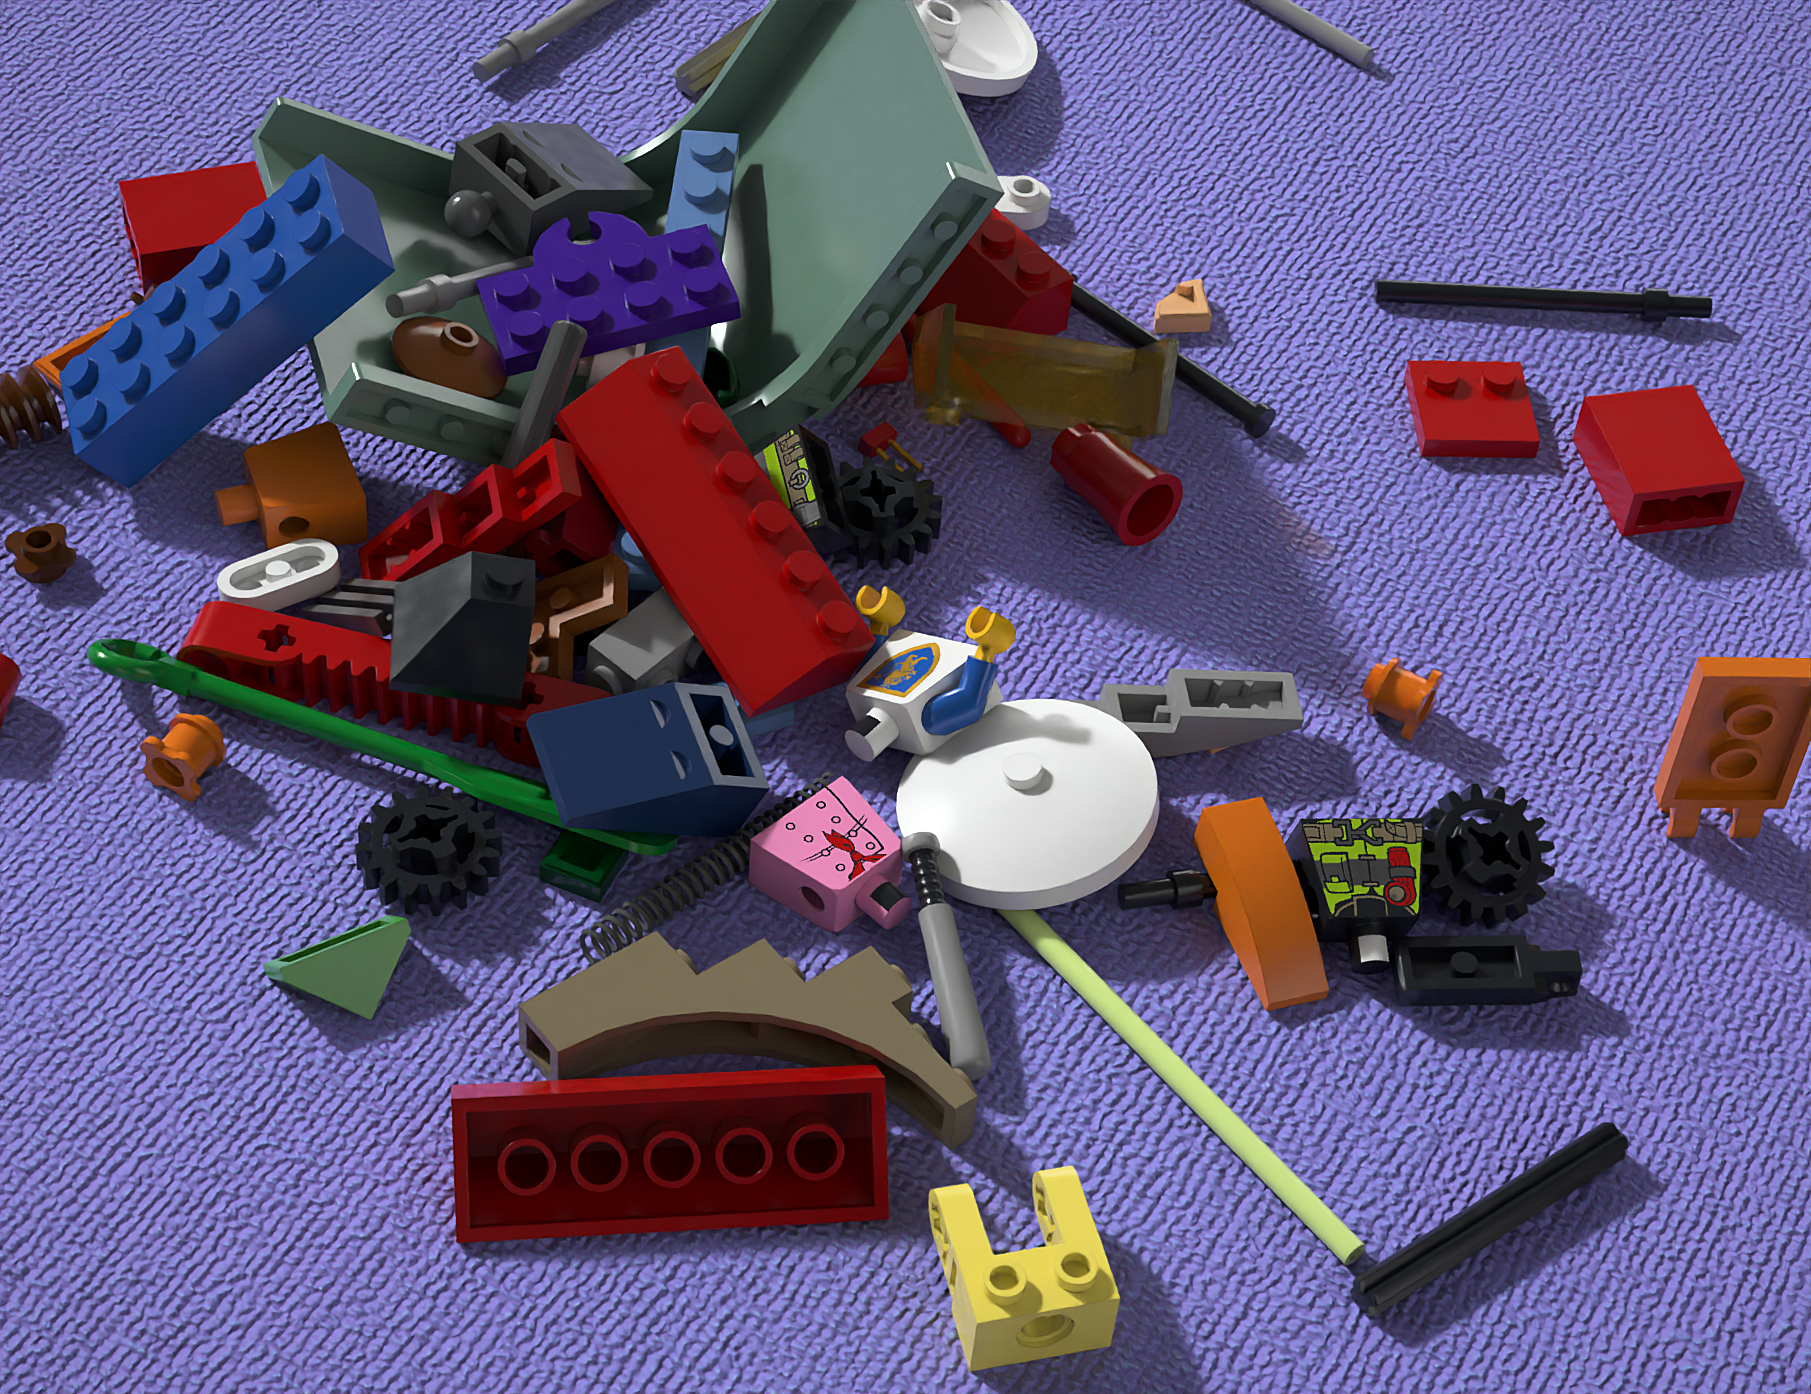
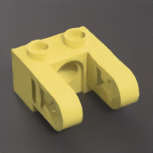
[928,1166,1120,1372]

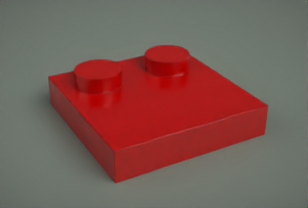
[1404,360,1540,458]

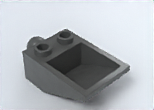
[444,122,654,258]

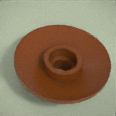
[390,316,508,400]

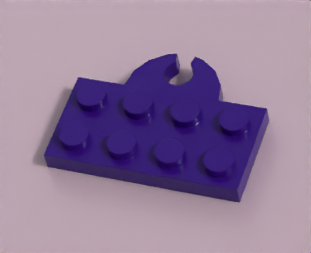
[476,211,741,377]

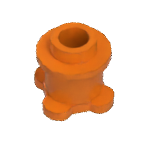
[1361,657,1444,741]
[140,713,227,802]

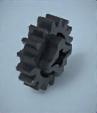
[834,457,943,570]
[1420,783,1555,929]
[355,785,502,916]

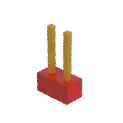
[857,421,923,472]

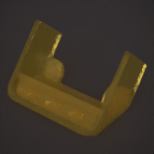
[912,303,1179,451]

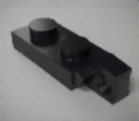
[1390,935,1583,1006]

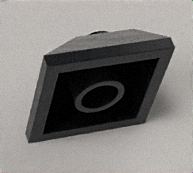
[388,551,535,708]

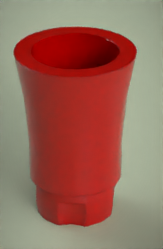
[1049,422,1183,546]

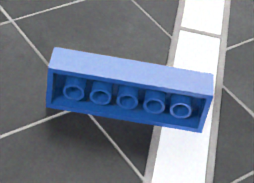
[59,153,395,489]

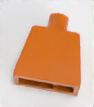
[214,421,368,550]

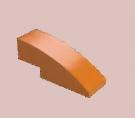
[1192,796,1329,1012]

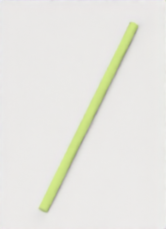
[995,908,1366,1266]

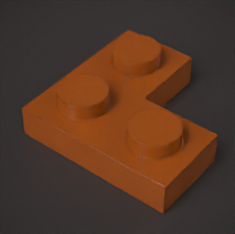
[525,552,629,704]

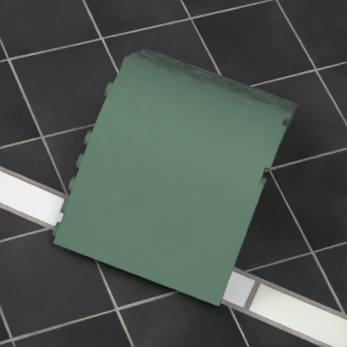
[251,0,1005,467]

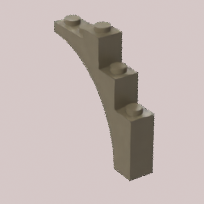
[518,930,978,1150]

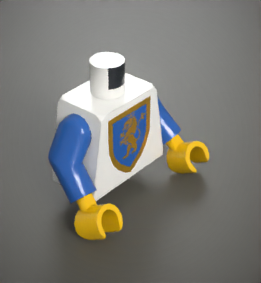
[845,585,1016,761]

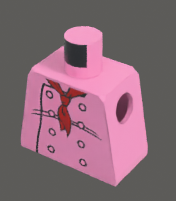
[748,776,912,932]

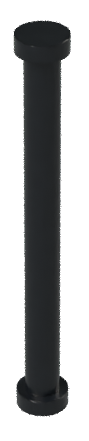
[1065,269,1276,439]

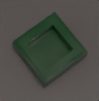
[539,829,629,903]

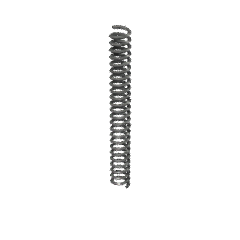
[580,771,834,965]

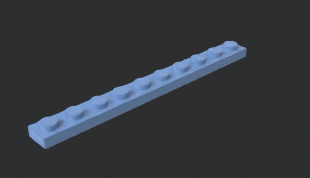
[613,130,740,591]

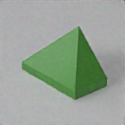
[263,915,411,1020]

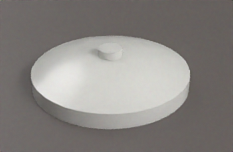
[912,0,1038,97]
[896,699,1160,910]

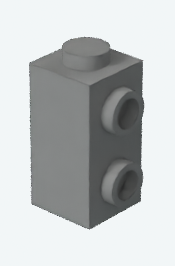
[584,587,712,696]

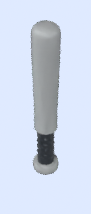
[901,831,992,1081]

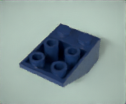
[526,682,770,838]

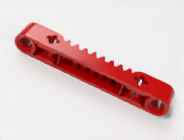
[176,600,613,769]

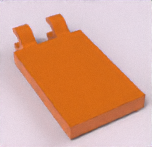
[1654,657,1811,838]

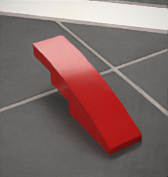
[358,438,582,582]

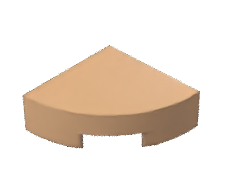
[1153,279,1212,334]

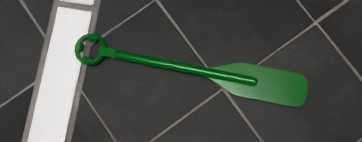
[87,638,679,855]

